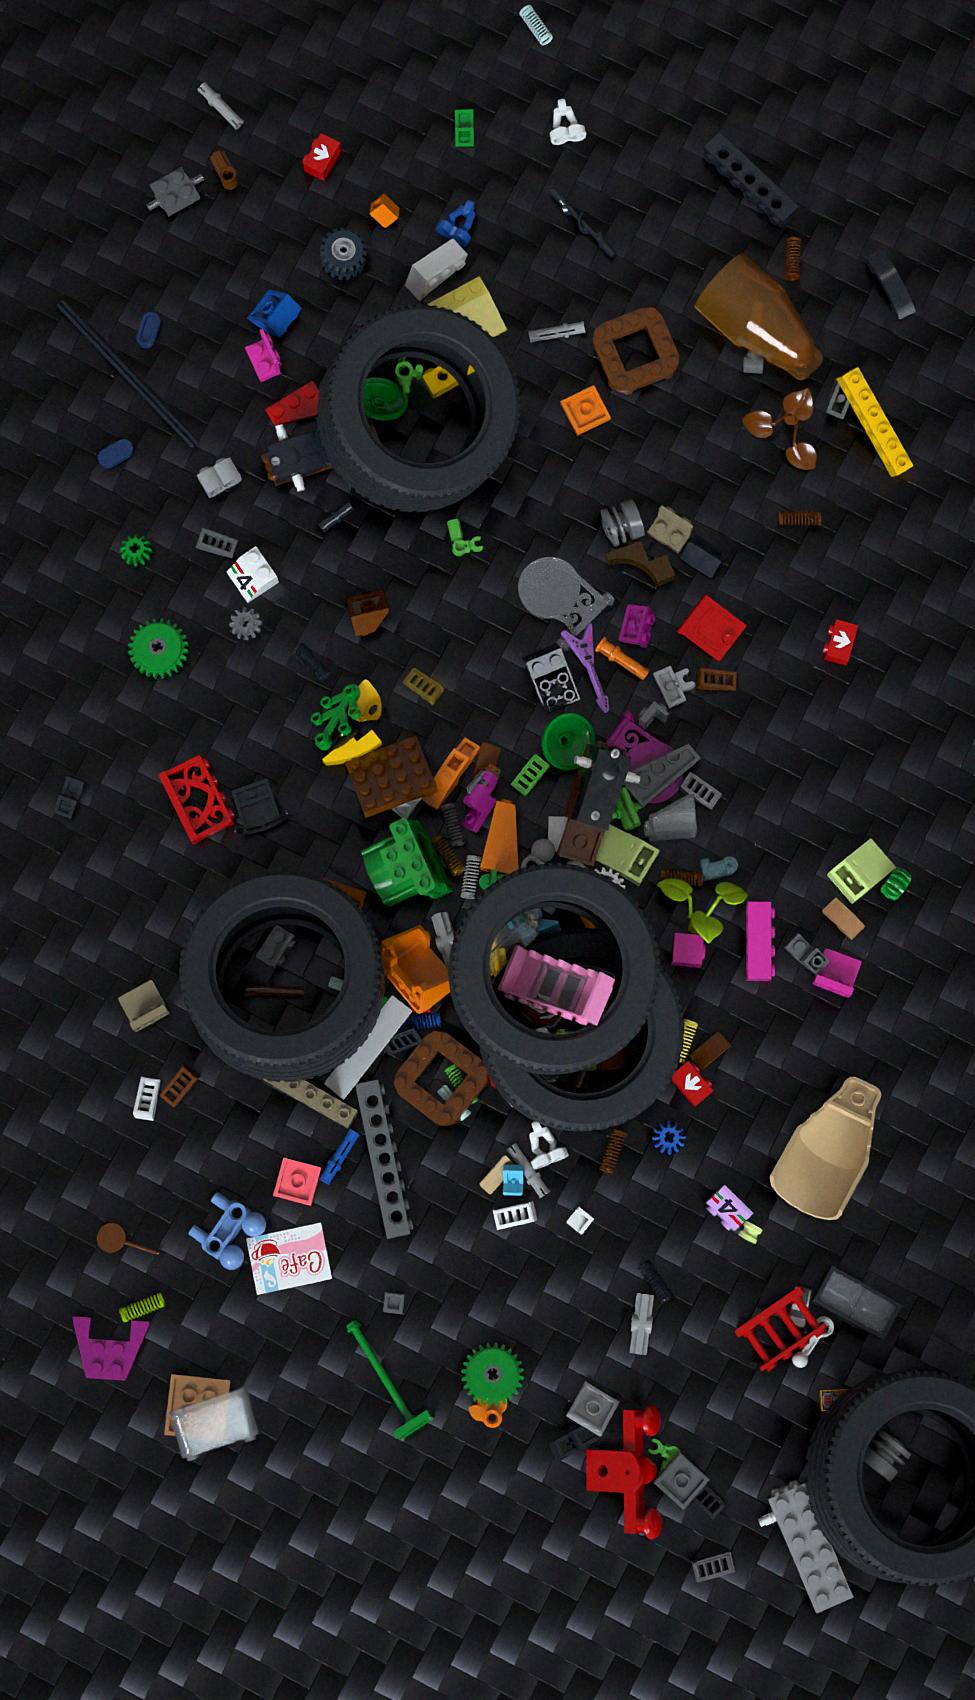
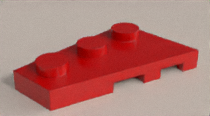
[265,381,319,427]

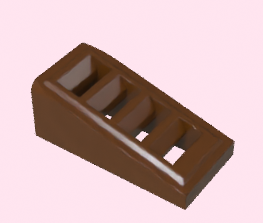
[696,668,737,691]
[159,1064,201,1108]

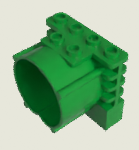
[361,818,453,907]

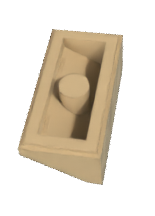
[479,1155,515,1194]

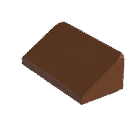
[473,742,501,779]
[689,1032,732,1071]

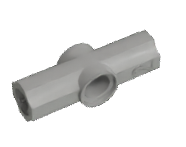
[432,912,456,968]
[629,1293,654,1355]

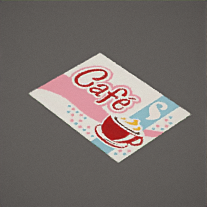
[246,1223,332,1295]

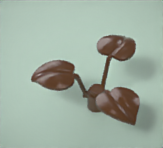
[742,388,817,470]

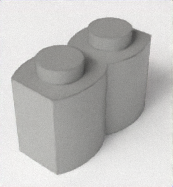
[197,457,242,498]

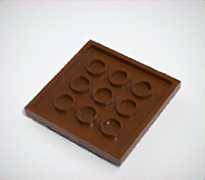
[345,736,438,818]

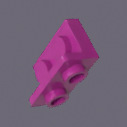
[619,604,655,648]

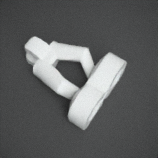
[550,99,586,145]
[529,1121,569,1170]

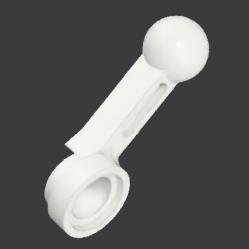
[792,1317,834,1368]

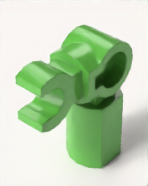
[447,519,483,556]
[648,1438,680,1477]

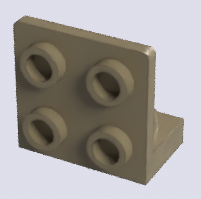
[647,505,693,554]
[118,980,170,1032]

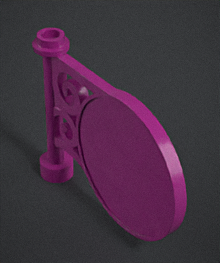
[605,711,683,804]

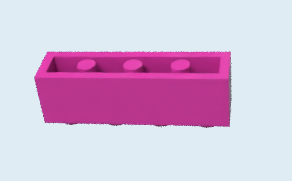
[746,902,775,981]

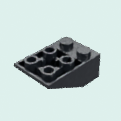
[522,643,580,714]

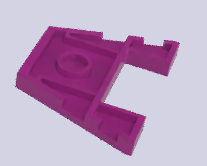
[73,1316,150,1381]

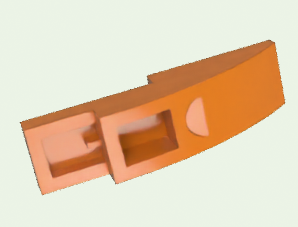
[422,737,481,810]

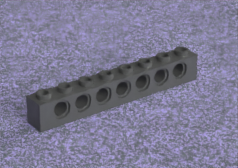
[355,1080,414,1239]

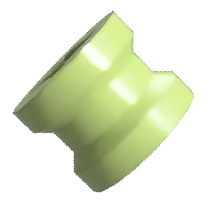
[738,1221,763,1244]

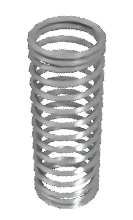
[460,855,482,899]

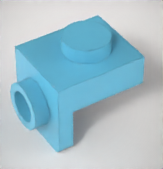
[503,1164,524,1196]

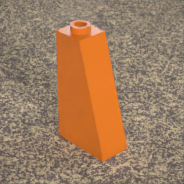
[480,799,518,875]

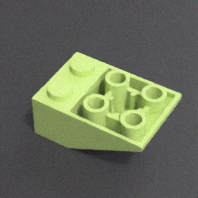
[595,824,660,886]
[827,839,896,904]

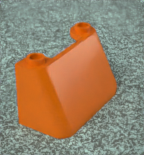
[381,925,450,1014]

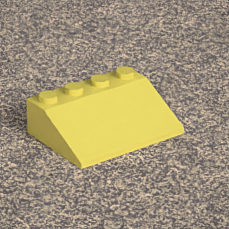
[427,276,507,337]

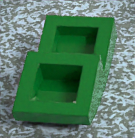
[455,109,474,147]

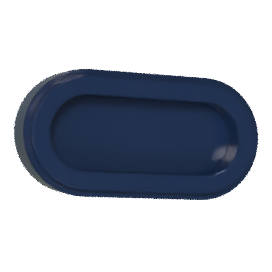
[136,312,161,348]
[98,439,134,468]

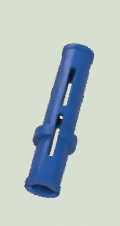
[319,1129,360,1185]

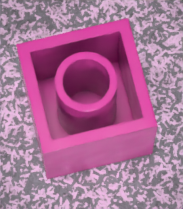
[671,933,706,968]

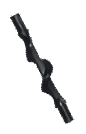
[549,187,616,258]

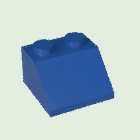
[247,289,302,337]

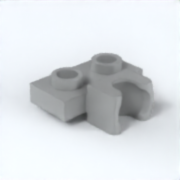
[653,666,695,709]

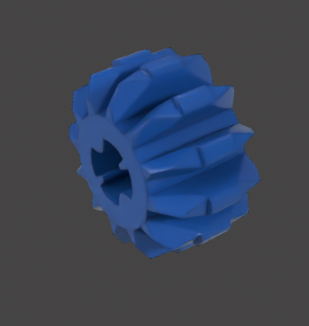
[652,1121,686,1155]

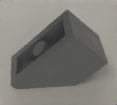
[826,379,849,419]

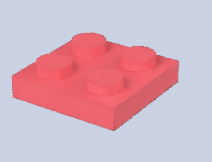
[273,1158,322,1206]

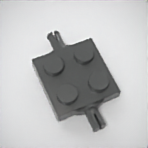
[146,167,204,217]

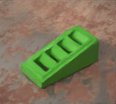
[511,754,550,797]

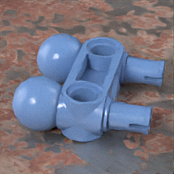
[189,1192,266,1270]

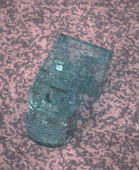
[699,857,738,881]

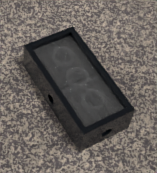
[811,1266,902,1340]

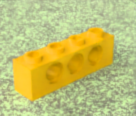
[422,365,475,399]

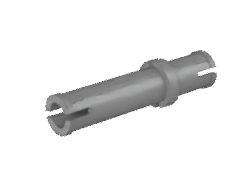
[198,82,244,129]
[528,321,585,343]
[506,1143,550,1198]

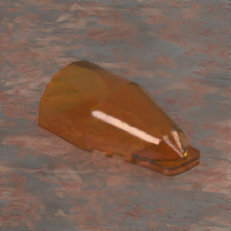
[694,253,823,380]

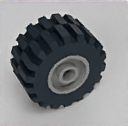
[320,228,367,280]

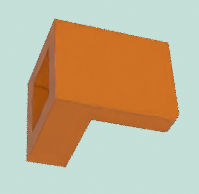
[370,193,399,228]

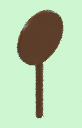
[97,1223,160,1255]

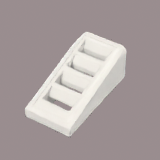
[133,1077,161,1121]
[493,1201,537,1230]

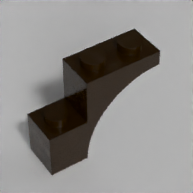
[605,541,675,587]

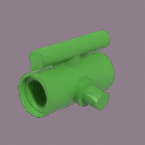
[395,357,423,394]
[612,787,644,831]

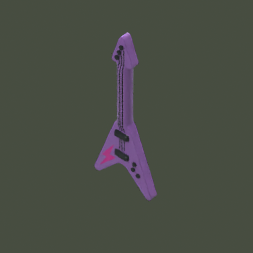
[561,624,609,713]

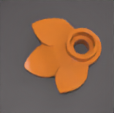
[469,1399,507,1428]

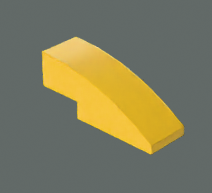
[322,730,382,766]

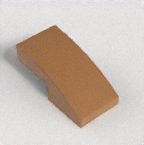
[822,898,865,940]

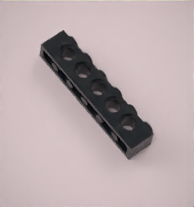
[703,132,799,228]

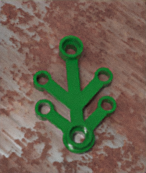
[311,684,361,750]

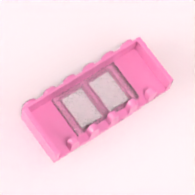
[498,945,615,1026]

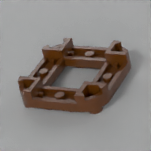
[593,307,679,395]
[394,1031,489,1126]

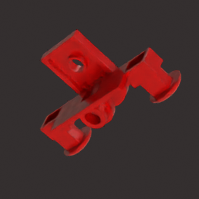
[586,1405,662,1539]

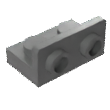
[255,926,296,969]

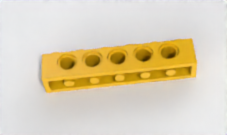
[837,367,913,477]

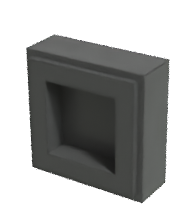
[383,1292,405,1314]

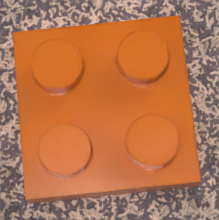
[561,385,611,436]

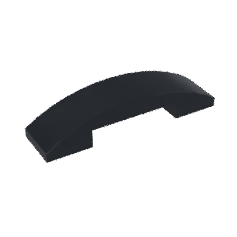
[864,249,916,321]

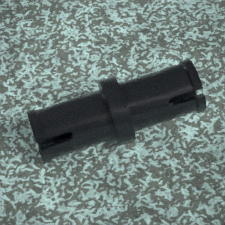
[317,501,354,533]

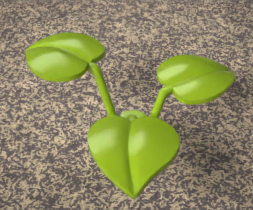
[657,879,747,944]

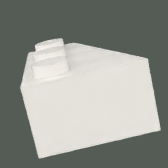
[405,239,467,301]

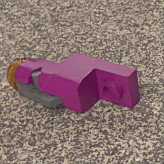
[462,763,501,833]

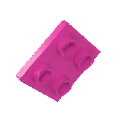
[245,329,282,382]
[812,948,861,998]

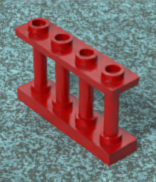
[734,1285,828,1371]

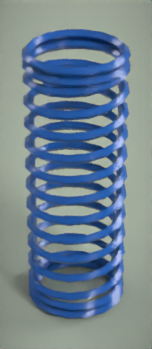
[400,1012,441,1029]

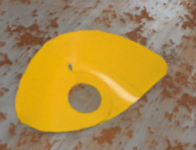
[349,680,382,721]

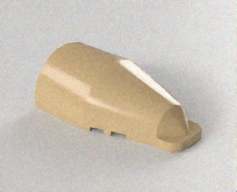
[770,1077,881,1220]

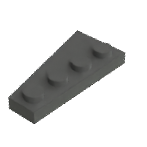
[623,744,701,808]

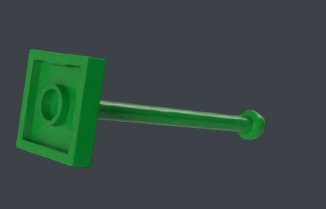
[346,1320,434,1440]

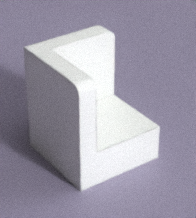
[566,1207,594,1235]

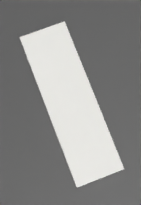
[324,995,412,1100]

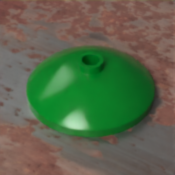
[363,377,408,421]
[542,713,595,770]

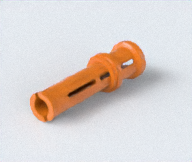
[595,637,650,680]

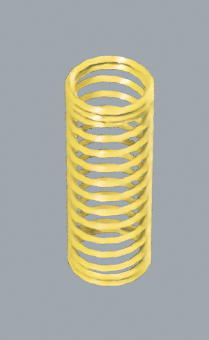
[679,1019,698,1064]

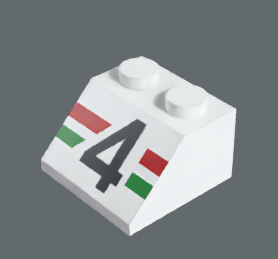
[227,547,279,603]

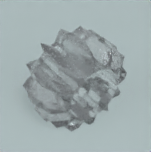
[229,608,262,640]

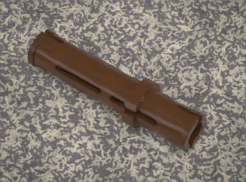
[246,983,305,999]

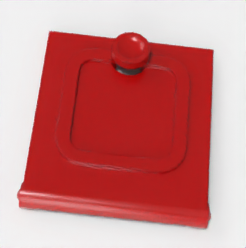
[677,594,747,662]

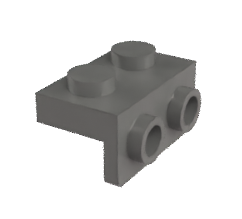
[638,701,669,730]

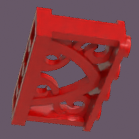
[158,754,235,845]

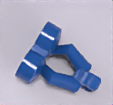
[436,200,476,247]

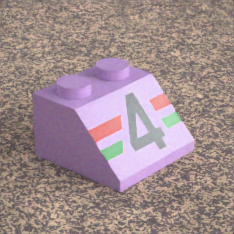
[706,1185,753,1231]

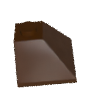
[347,590,389,636]

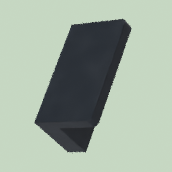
[680,534,727,578]

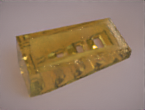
[403,668,444,705]

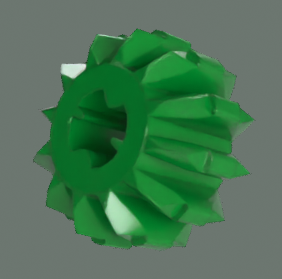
[120,534,152,567]
[881,867,912,901]

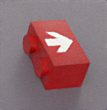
[303,133,342,181]
[822,619,858,665]
[671,1061,713,1107]

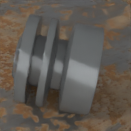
[601,498,645,547]

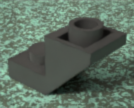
[784,933,830,975]

